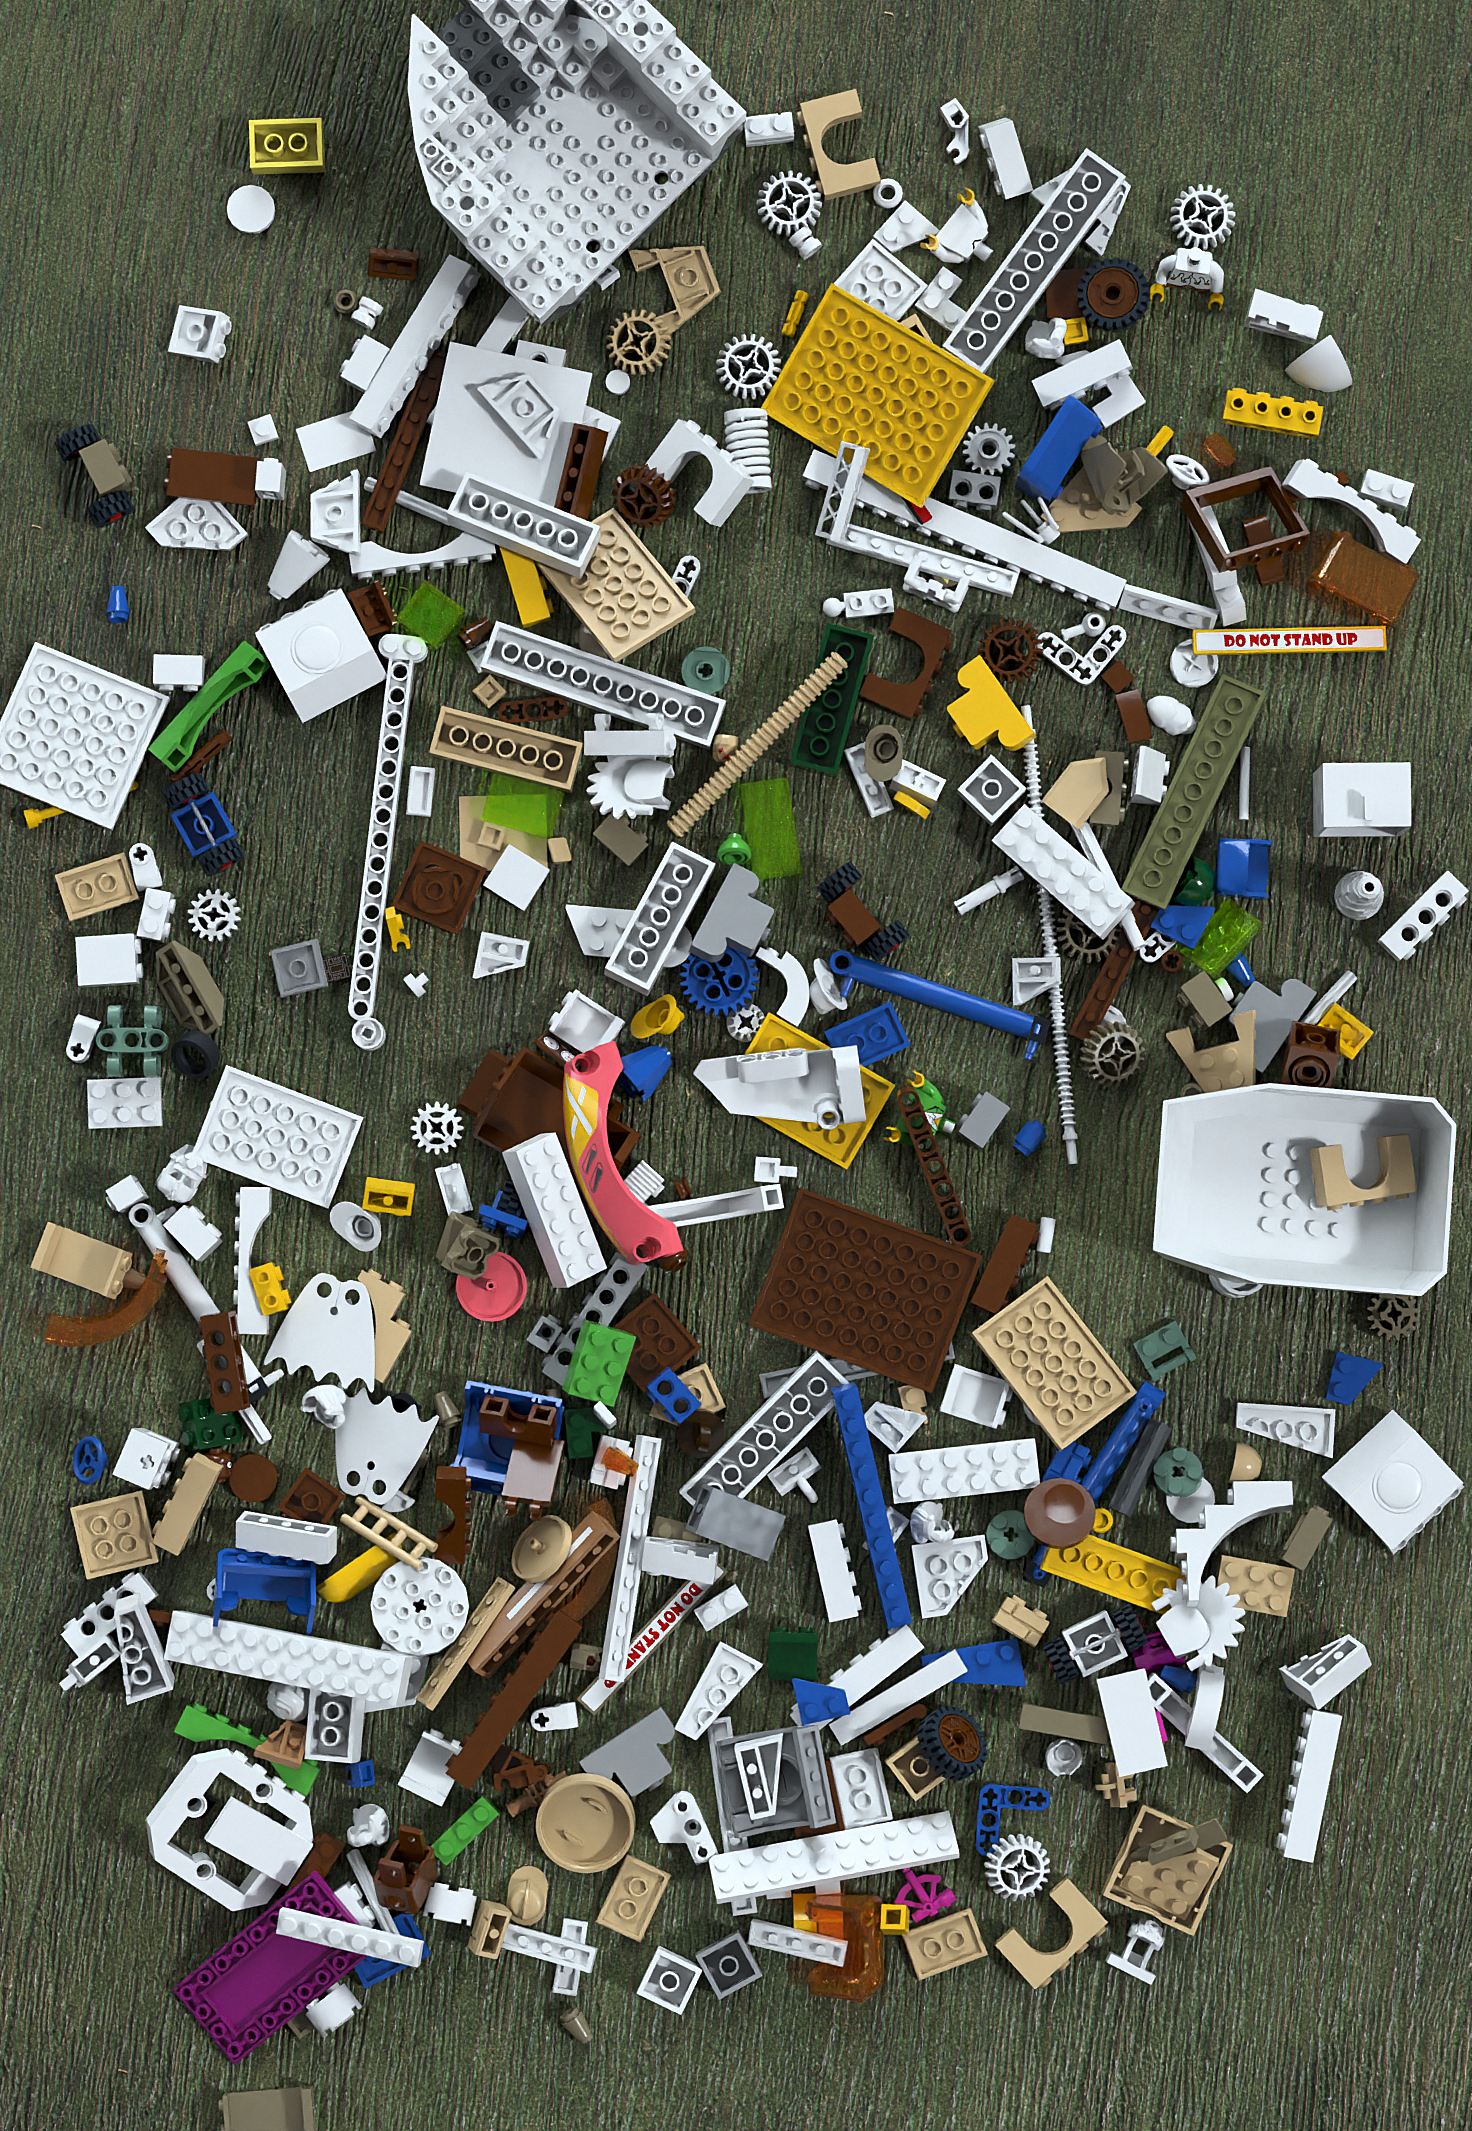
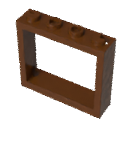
[1181,466,1310,573]

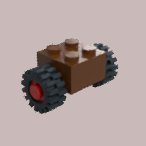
[817,861,910,962]

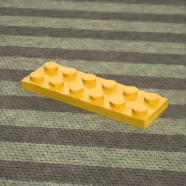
[1040,1534,1186,1615]

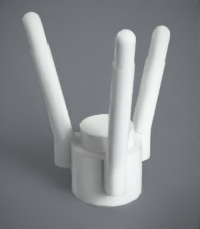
[1002,497,1060,546]

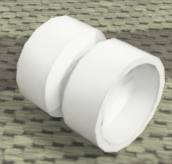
[352,1017,386,1051]

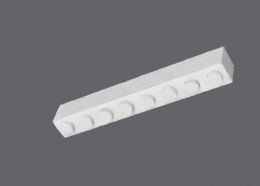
[349,254,481,438]

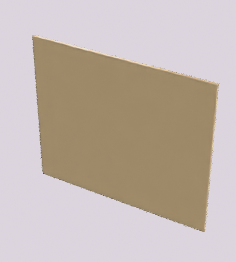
[459,794,548,871]

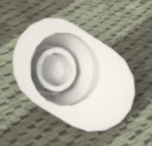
[809,958,847,1014]
[330,1202,381,1252]

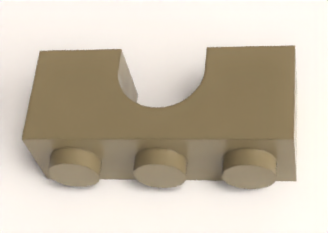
[1088,750,1128,828]

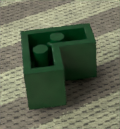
[564,1406,616,1459]

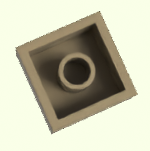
[1176,970,1233,1030]

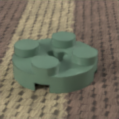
[681,646,730,695]
[1153,1447,1203,1498]
[986,1510,1035,1559]

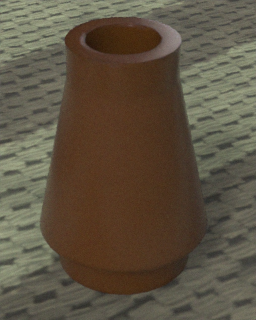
[457,616,494,650]

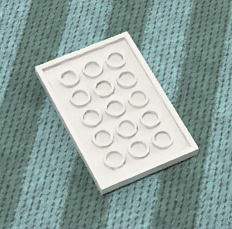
[192,1065,363,1208]

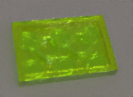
[481,773,565,839]
[1180,898,1264,980]

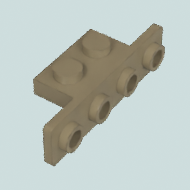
[1131,1818,1227,1866]

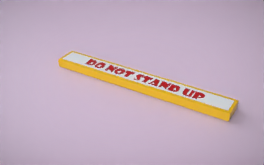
[1192,626,1387,655]

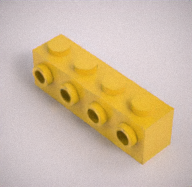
[1221,388,1323,439]

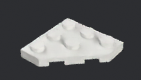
[145,498,248,551]
[911,1535,988,1619]

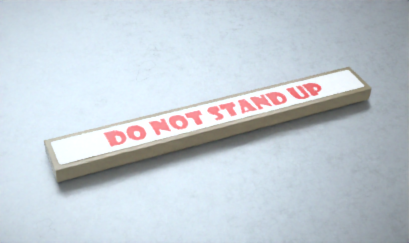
[577,1561,728,1716]

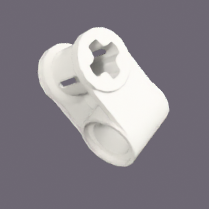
[129,843,162,892]
[66,1014,102,1063]
[531,1702,579,1731]

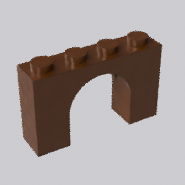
[858,607,954,721]

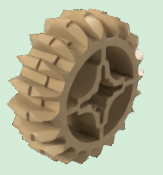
[606,309,671,375]

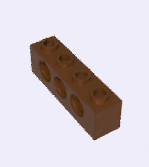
[199,1310,251,1414]

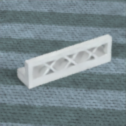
[815,441,870,543]

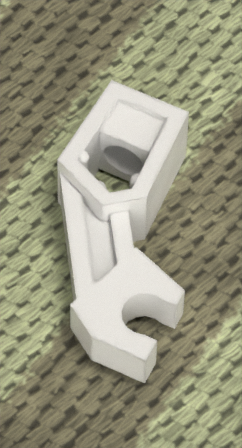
[940,98,970,165]

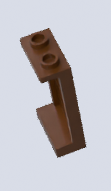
[163,447,261,509]

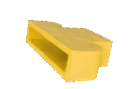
[947,655,1037,751]

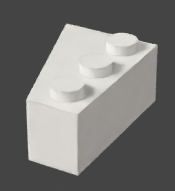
[978,118,1033,199]
[1244,288,1323,345]
[641,1536,719,1585]
[1279,1634,1372,1710]
[734,1733,783,1820]

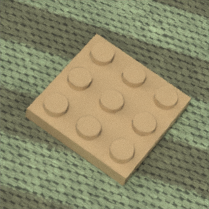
[70,1490,159,1579]

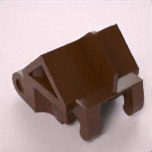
[491,1744,549,1792]

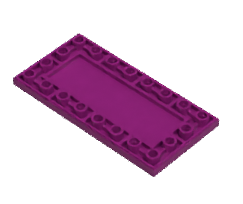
[172,1870,367,2065]

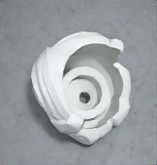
[1025,318,1067,359]
[300,1385,346,1429]
[910,1501,955,1544]
[267,1681,310,1722]
[347,1804,390,1847]

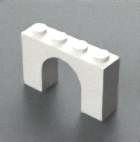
[645,419,755,527]

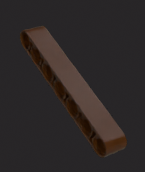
[896,1086,972,1246]

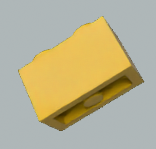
[362,1177,415,1216]

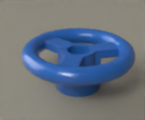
[73,1436,108,1485]

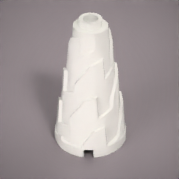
[1334,871,1384,920]

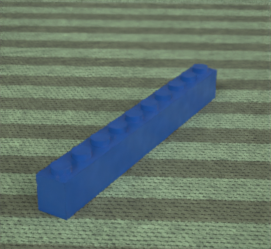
[830,1383,912,1629]

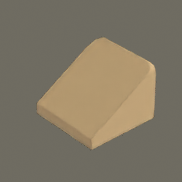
[547,837,572,865]

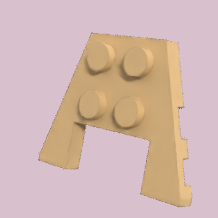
[629,246,721,335]
[1166,1009,1256,1093]

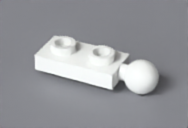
[823,588,894,619]

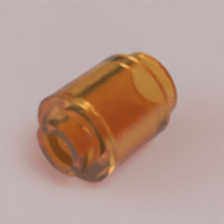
[1202,432,1237,468]

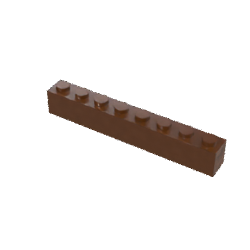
[445,1609,583,1790]

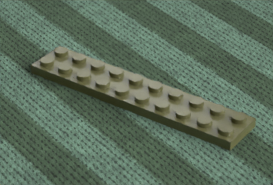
[1121,674,1267,911]

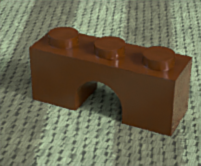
[479,1395,557,1446]

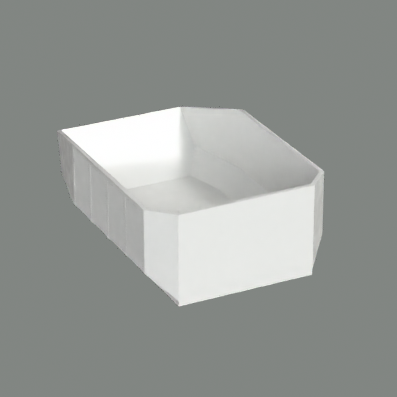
[1153,1083,1456,1296]

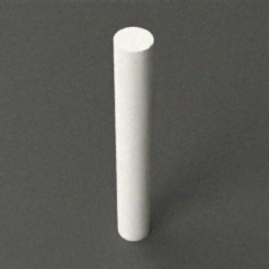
[1239,747,1250,820]

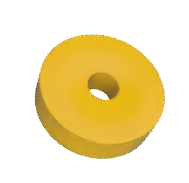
[893,791,931,820]

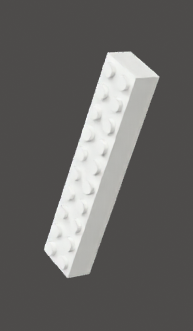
[943,148,1126,374]
[480,621,726,750]
[164,1611,413,1706]

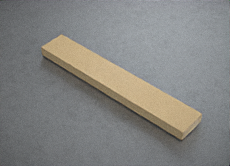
[416,1576,515,1711]

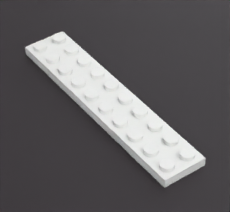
[708,1811,959,1904]

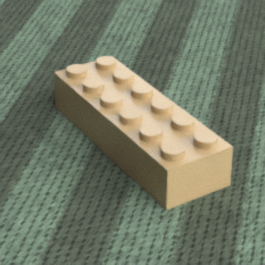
[429,706,584,793]

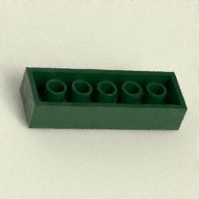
[789,623,874,779]

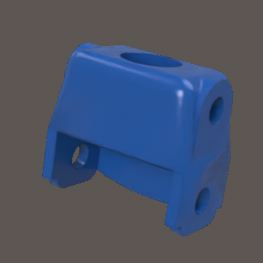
[1214,838,1272,900]

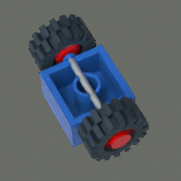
[162,773,245,877]

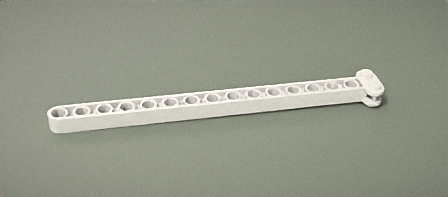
[348,634,428,1021]

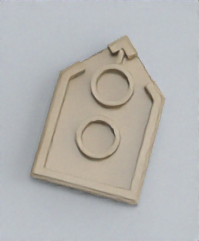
[1041,757,1109,830]
[649,1363,726,1426]

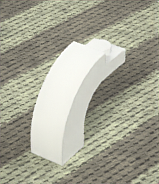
[755,946,810,1028]
[1185,1664,1225,1751]

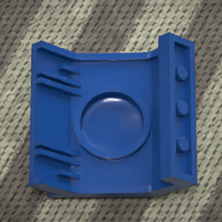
[450,1380,565,1496]

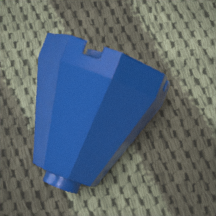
[616,1044,672,1105]

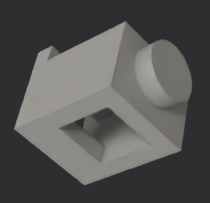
[527,1314,563,1353]

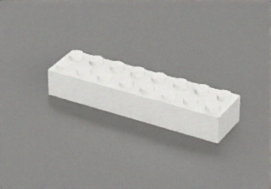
[679,1350,850,1507]

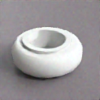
[873,178,903,208]

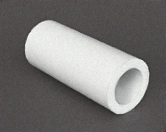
[1036,1217,1056,1253]

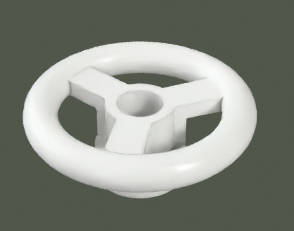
[1166,454,1210,490]

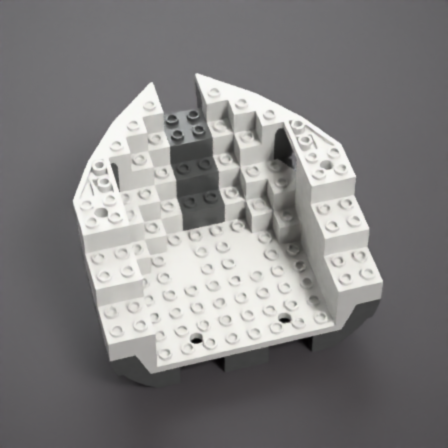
[408,0,746,326]

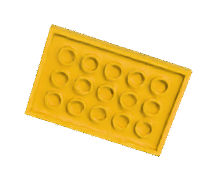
[744,1012,896,1169]

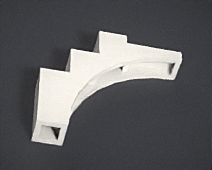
[1170,1481,1293,1607]

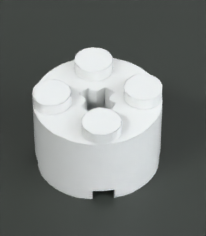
[423,1882,477,1926]
[305,1982,362,2038]

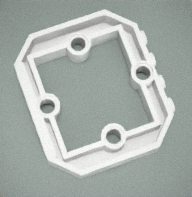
[146,1748,313,1911]

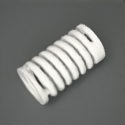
[724,408,772,494]

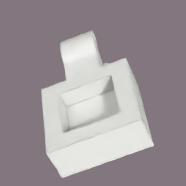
[754,1157,797,1183]

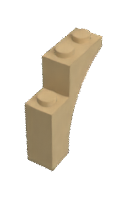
[357,1269,413,1383]

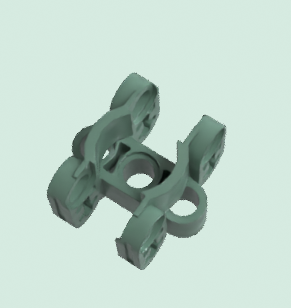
[96,1005,169,1078]

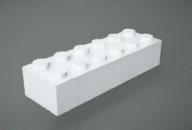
[447,472,601,579]
[992,804,1135,940]
[604,842,715,996]
[502,1133,607,1288]
[888,1438,1040,1504]
[1276,1707,1342,1863]

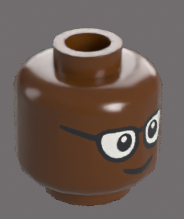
[202,1446,232,1483]

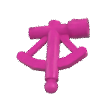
[894,1867,957,1923]

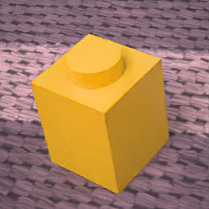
[880,1904,910,1935]

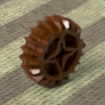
[611,464,676,529]
[978,618,1044,684]

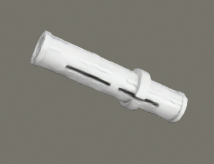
[954,866,1024,916]

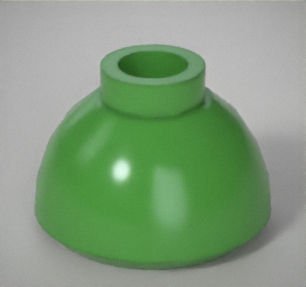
[717,833,751,865]

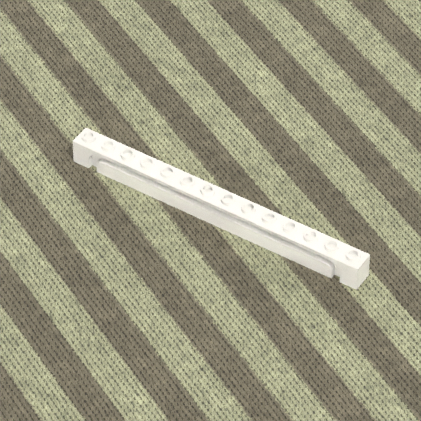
[802,449,1127,611]

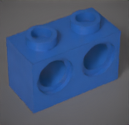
[646,1366,702,1424]

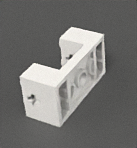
[112,1428,181,1490]

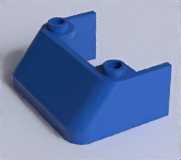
[1015,395,1103,507]
[213,1548,316,1634]

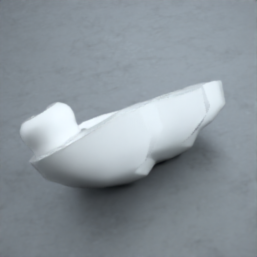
[1147,696,1196,736]

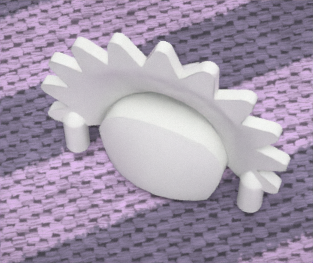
[586,755,674,819]
[1152,1575,1246,1671]

